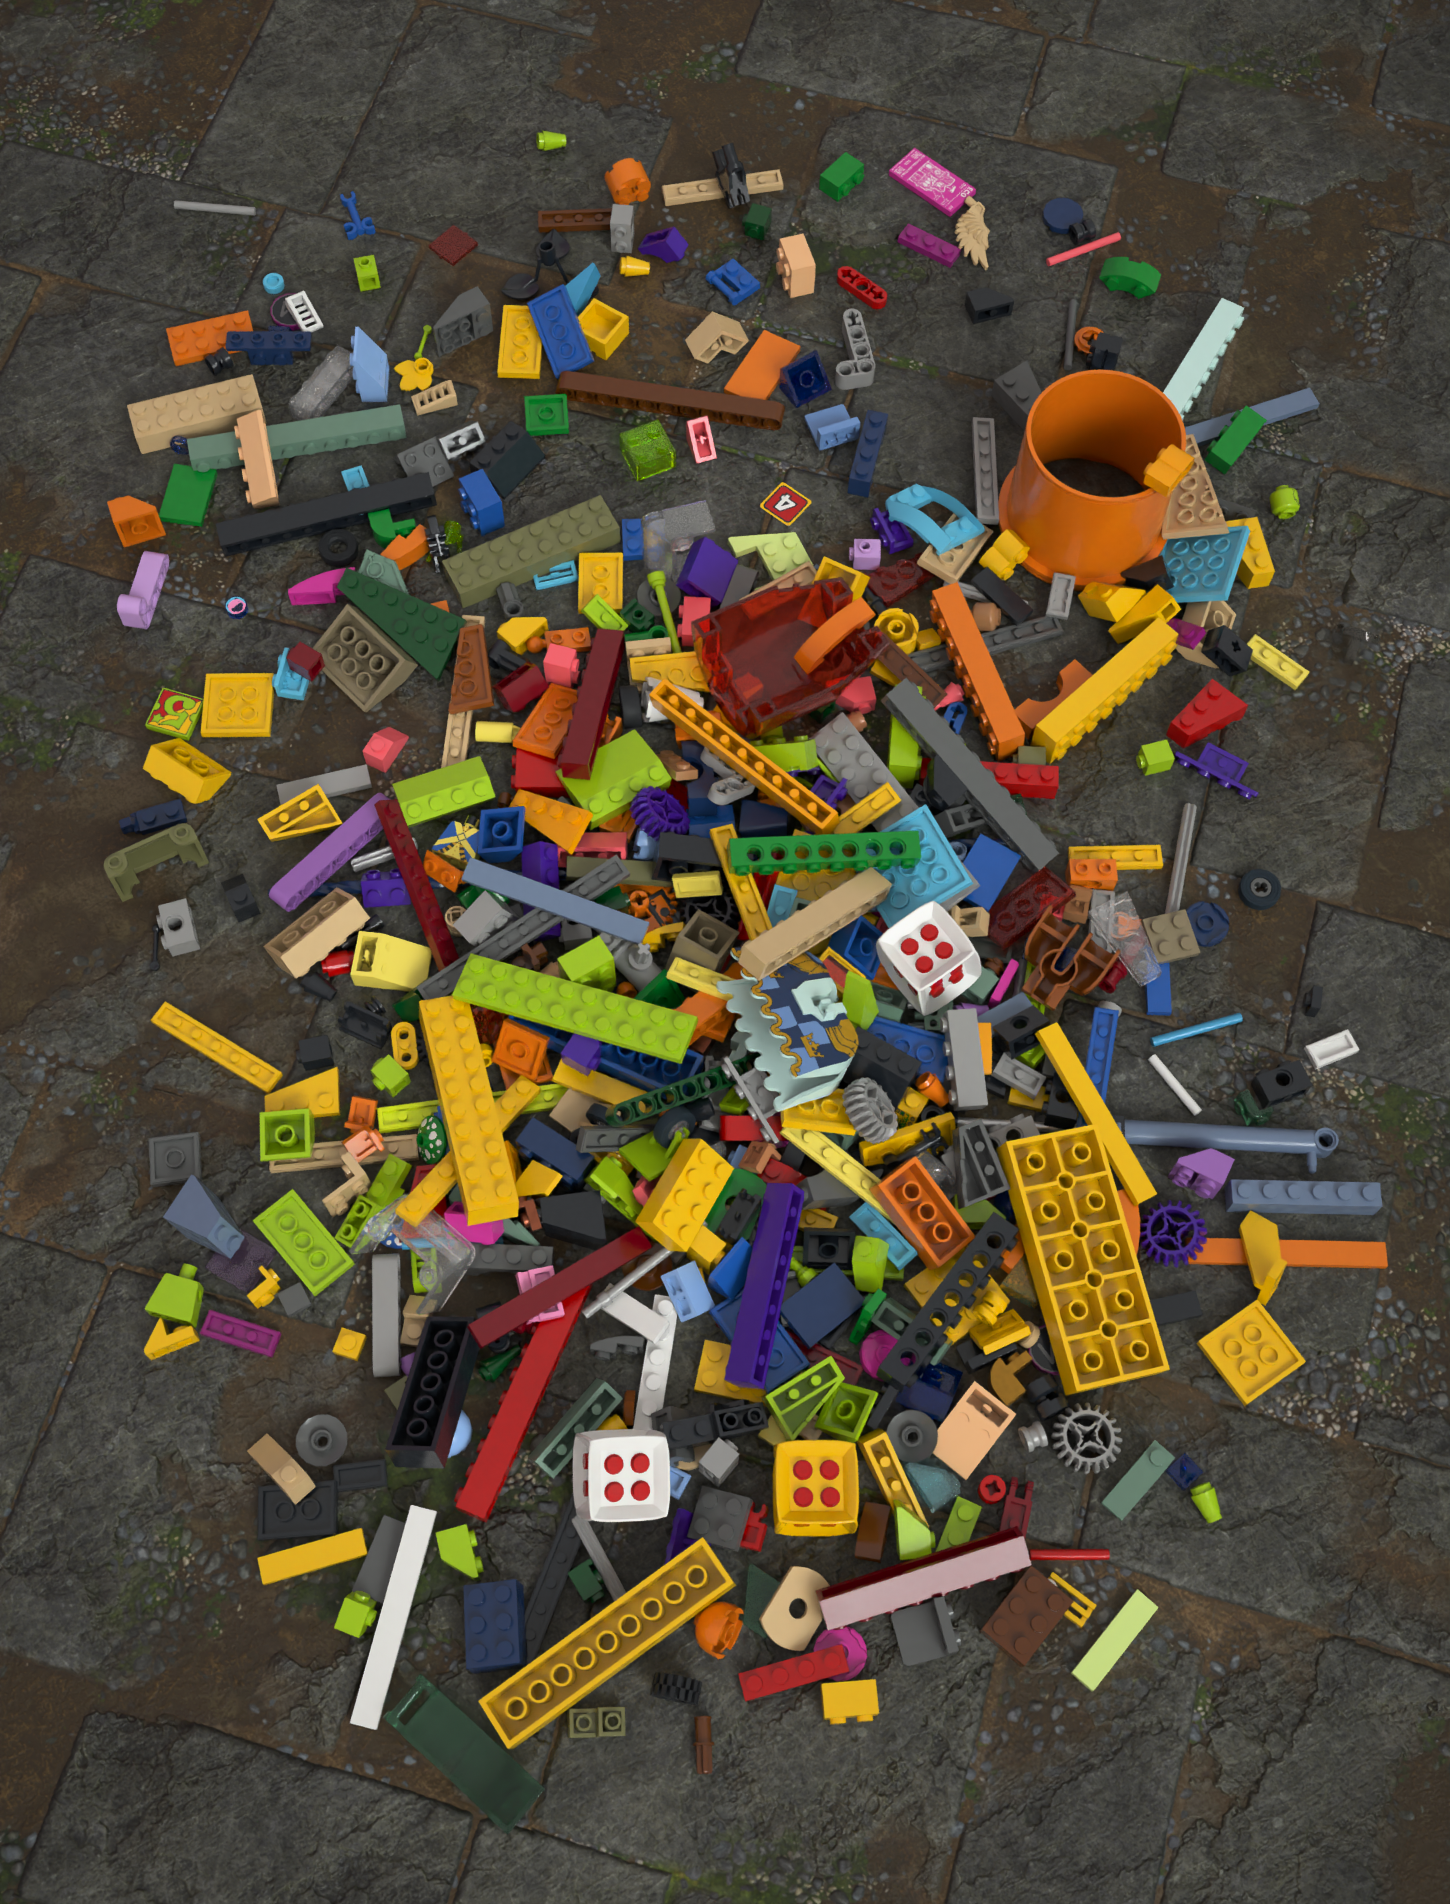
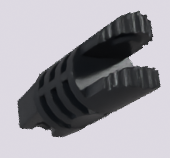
[424,515,451,573]

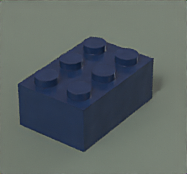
[516,1117,596,1193]
[464,1579,527,1674]

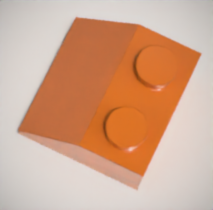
[107,495,166,547]

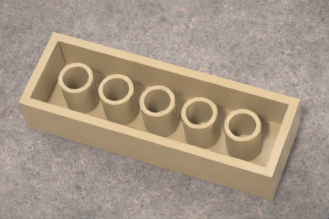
[127,374,267,454]

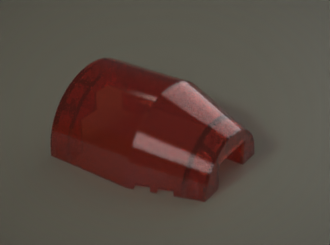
[691,577,889,739]

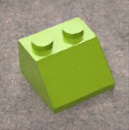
[260,1108,315,1162]

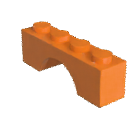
[1015,659,1092,740]

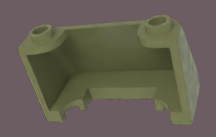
[104,823,209,902]

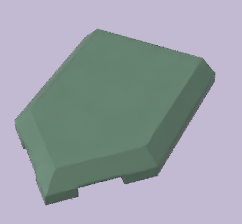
[357,549,409,595]

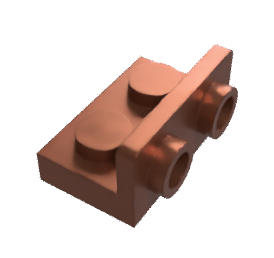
[518,1196,542,1232]

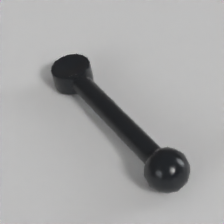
[150,924,161,971]

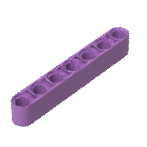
[269,793,391,912]

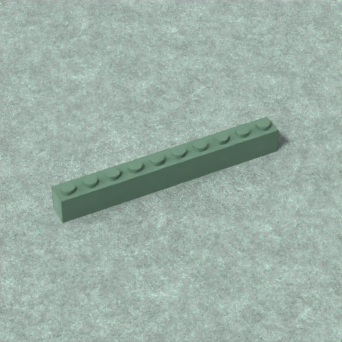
[187,404,406,472]

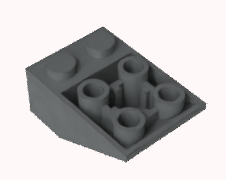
[433,286,493,357]

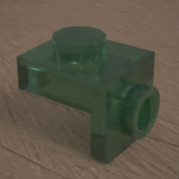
[1234,1089,1274,1126]

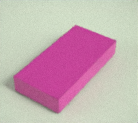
[988,959,1019,1008]

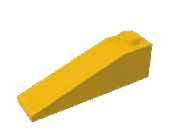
[857,1428,929,1528]

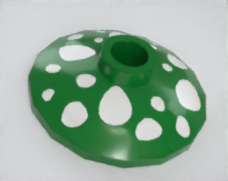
[416,1116,447,1164]

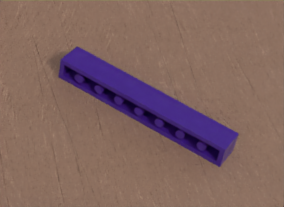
[724,1183,805,1389]

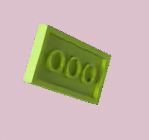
[253,1189,355,1296]

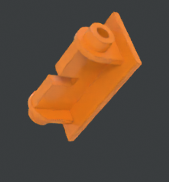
[423,850,466,893]

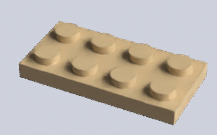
[917,513,993,584]

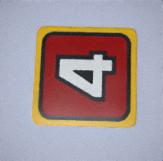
[760,482,811,526]

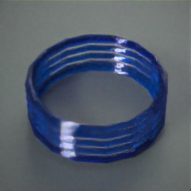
[170,436,189,455]

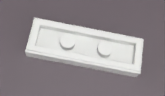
[601,1283,670,1344]

